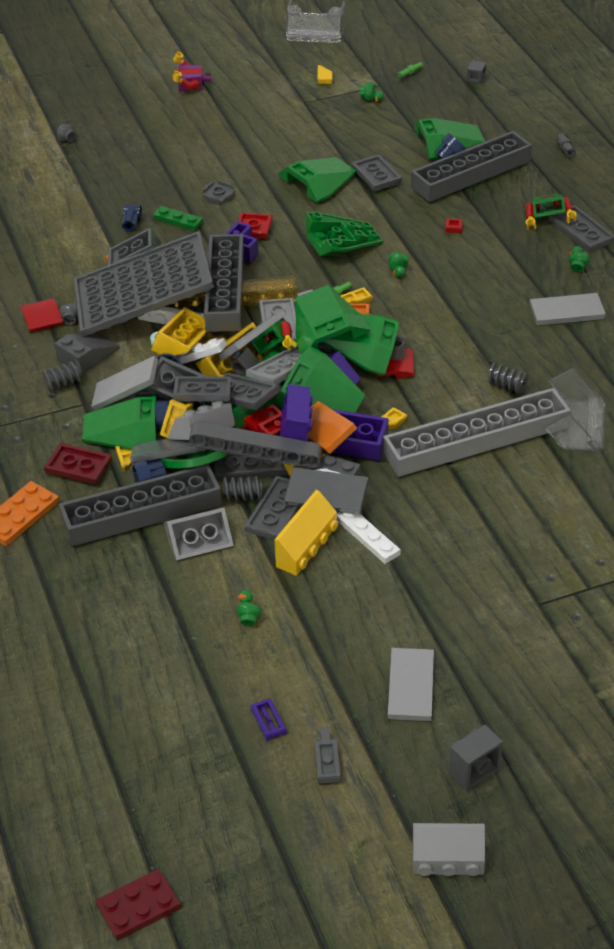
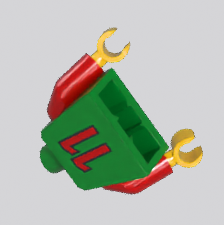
[526,193,577,231]
[250,318,297,362]

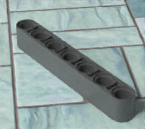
[189,422,322,468]

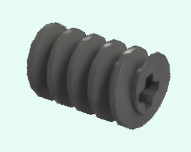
[42,360,82,391]
[488,362,529,394]
[223,476,263,501]

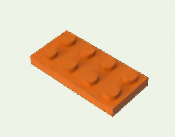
[0,481,60,547]

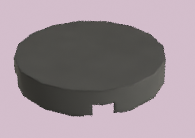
[203,181,234,204]

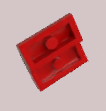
[20,298,63,333]
[377,349,414,379]
[244,403,281,435]

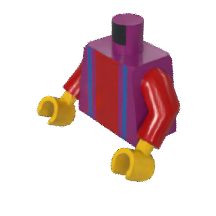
[172,51,211,92]

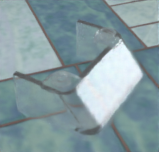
[286,0,345,43]
[545,368,606,452]

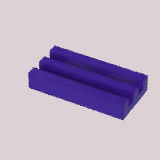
[250,698,287,742]

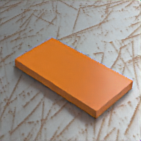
[307,401,357,454]

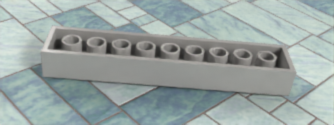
[383,388,571,477]

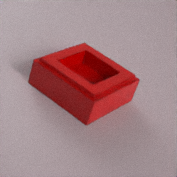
[445,218,462,234]

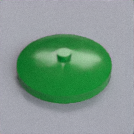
[159,449,229,468]

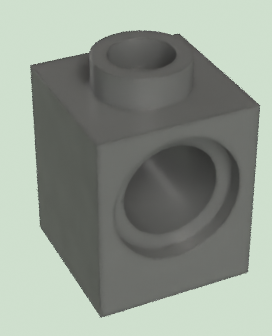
[467,60,486,84]
[228,348,260,376]

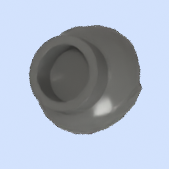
[57,124,77,142]
[59,302,79,325]

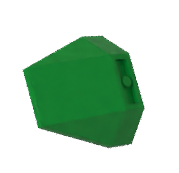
[414,118,485,160]
[278,157,357,203]
[305,212,383,256]
[295,285,370,355]
[322,313,399,376]
[276,346,365,413]
[82,396,158,450]

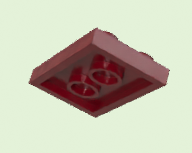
[44,443,112,485]
[95,869,181,941]

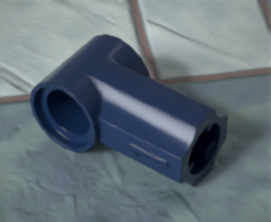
[122,204,142,232]

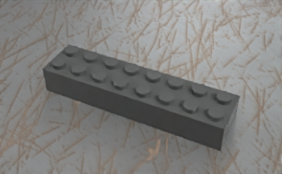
[411,131,532,202]
[204,234,244,332]
[59,464,222,546]

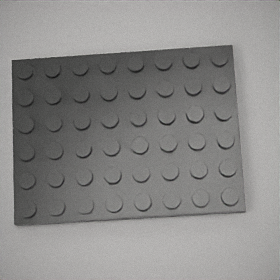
[74,231,214,337]

